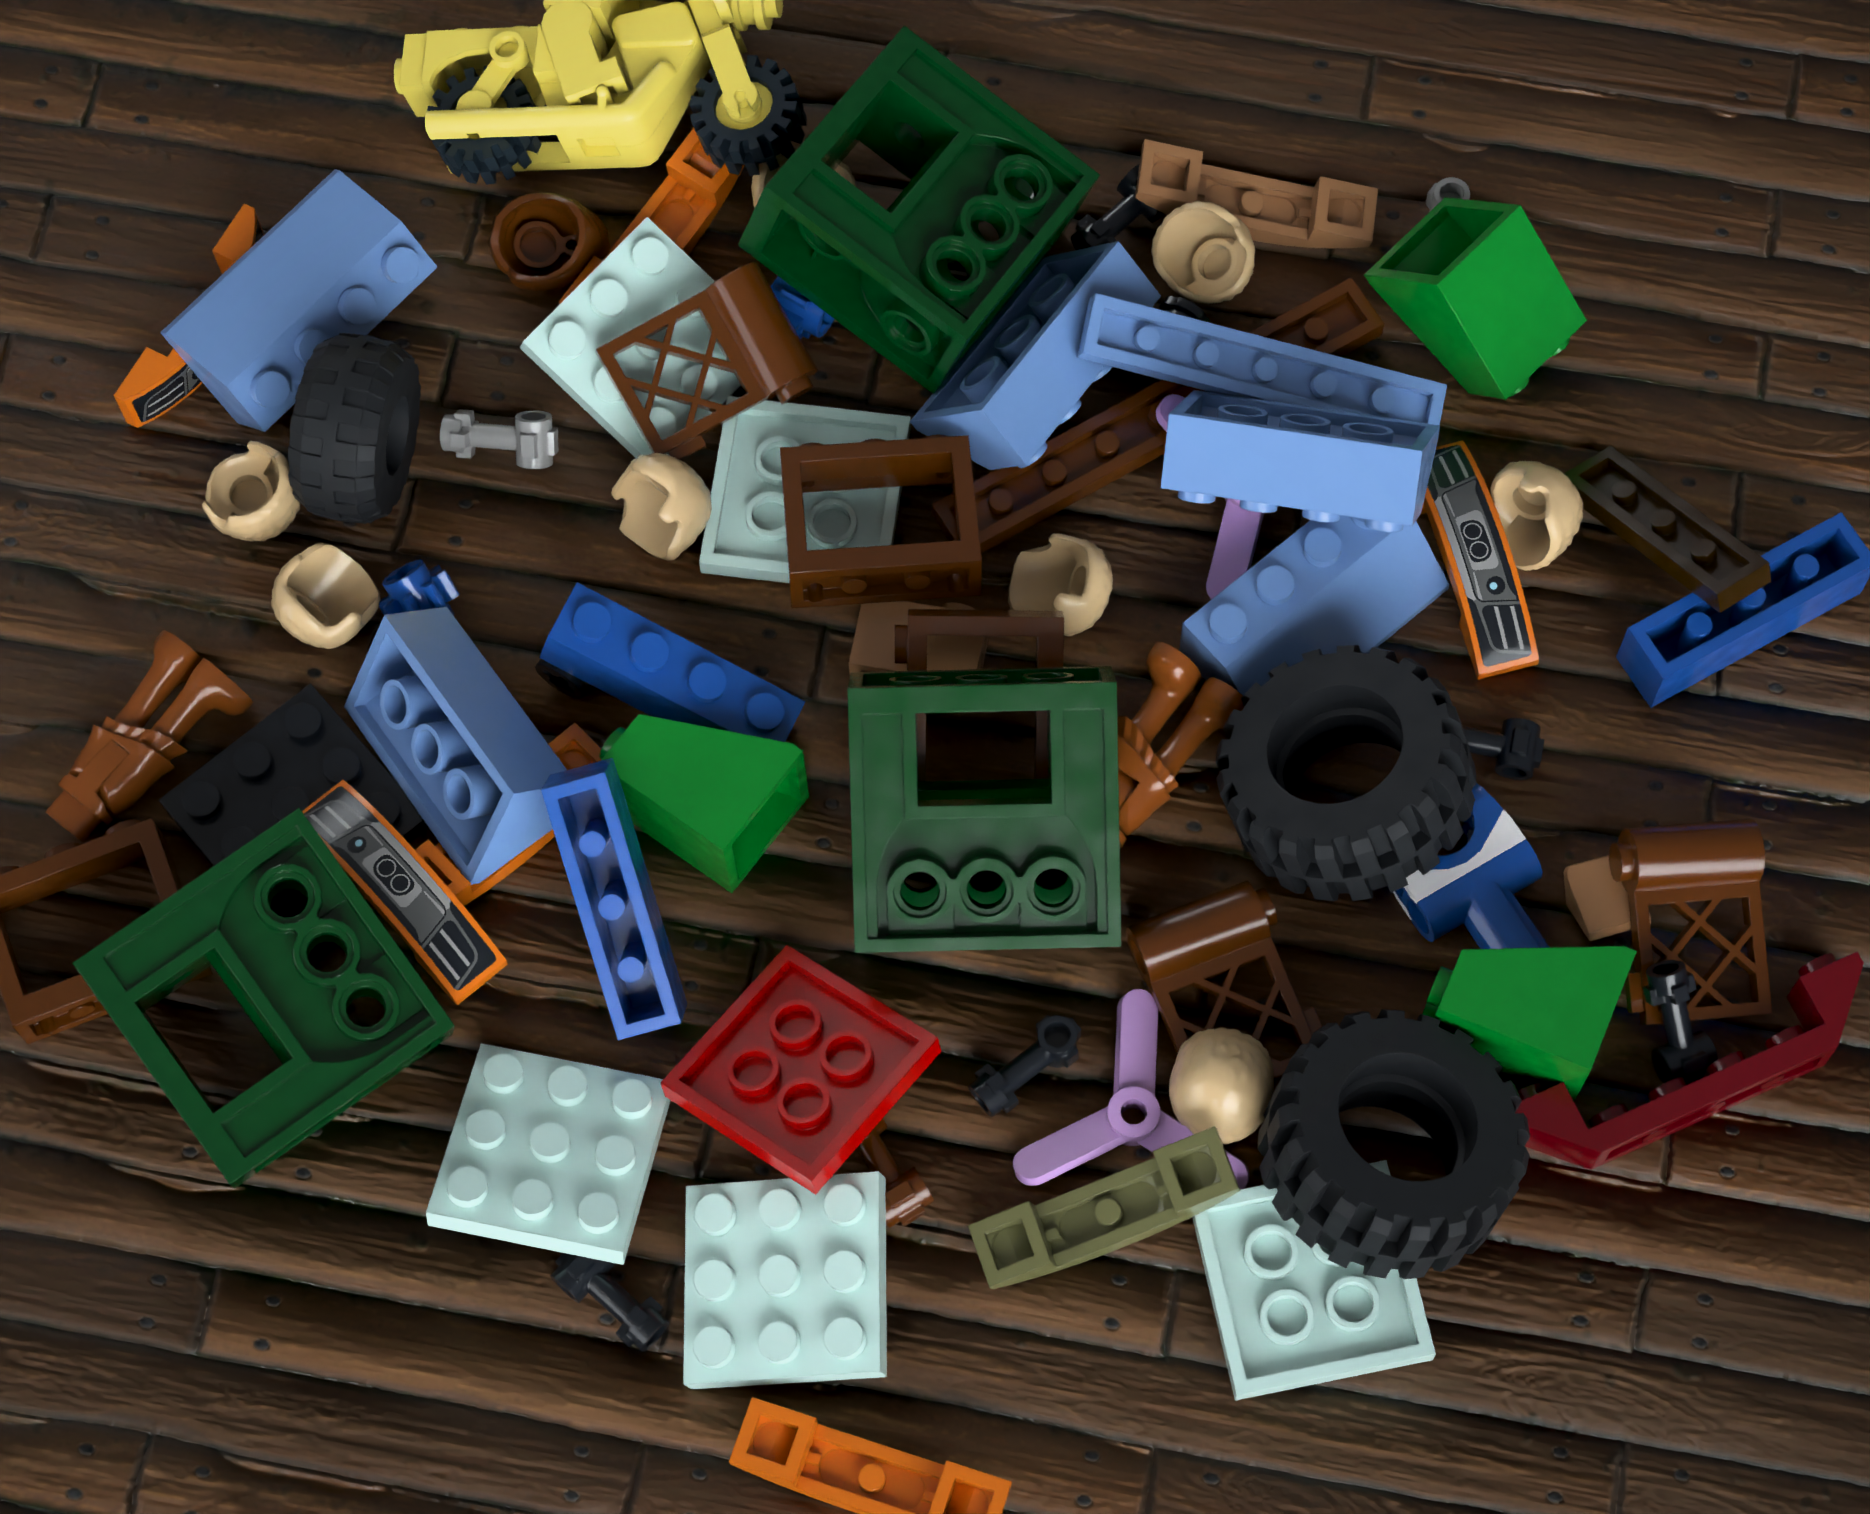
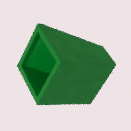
[1364,197,1587,400]
[599,714,809,893]
[1422,946,1637,1101]

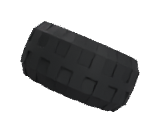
[288,333,421,524]

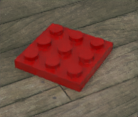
[660,945,941,1195]

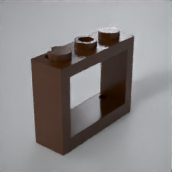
[780,434,982,609]
[895,609,1064,782]
[0,818,213,1044]

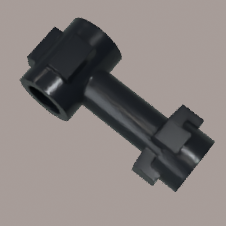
[1071,164,1164,250]
[1462,718,1545,780]
[1643,960,1718,1085]
[968,1015,1081,1117]
[550,1253,670,1352]

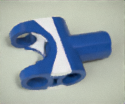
[1393,783,1550,949]

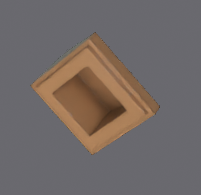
[1563,855,1651,941]

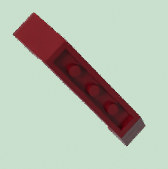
[1515,951,1864,1170]

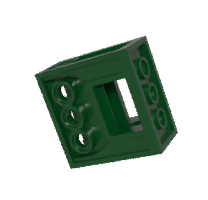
[738,26,1100,394]
[847,666,1121,953]
[73,808,455,1189]

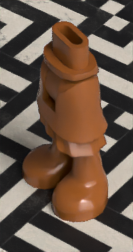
[45,630,254,842]
[1117,641,1244,847]

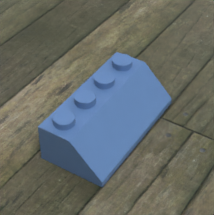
[160,169,437,432]
[910,241,1161,470]
[1161,390,1440,532]
[1179,515,1449,695]
[344,607,567,885]

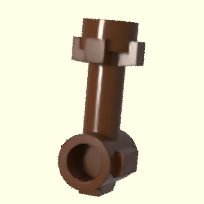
[856,1119,935,1229]

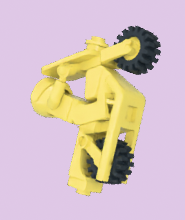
[394,0,807,185]

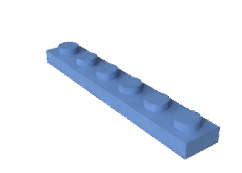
[1077,293,1447,425]

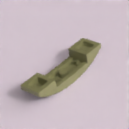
[968,1126,1241,1290]

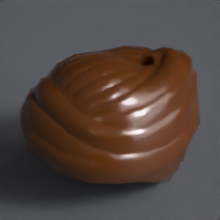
[488,192,611,291]

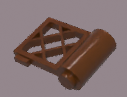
[595,262,818,460]
[1609,818,1773,1025]
[1126,881,1323,1080]

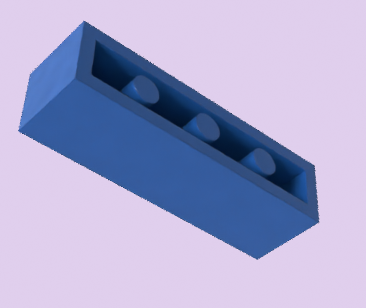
[1616,512,1870,708]
[539,582,805,742]
[541,758,688,1040]

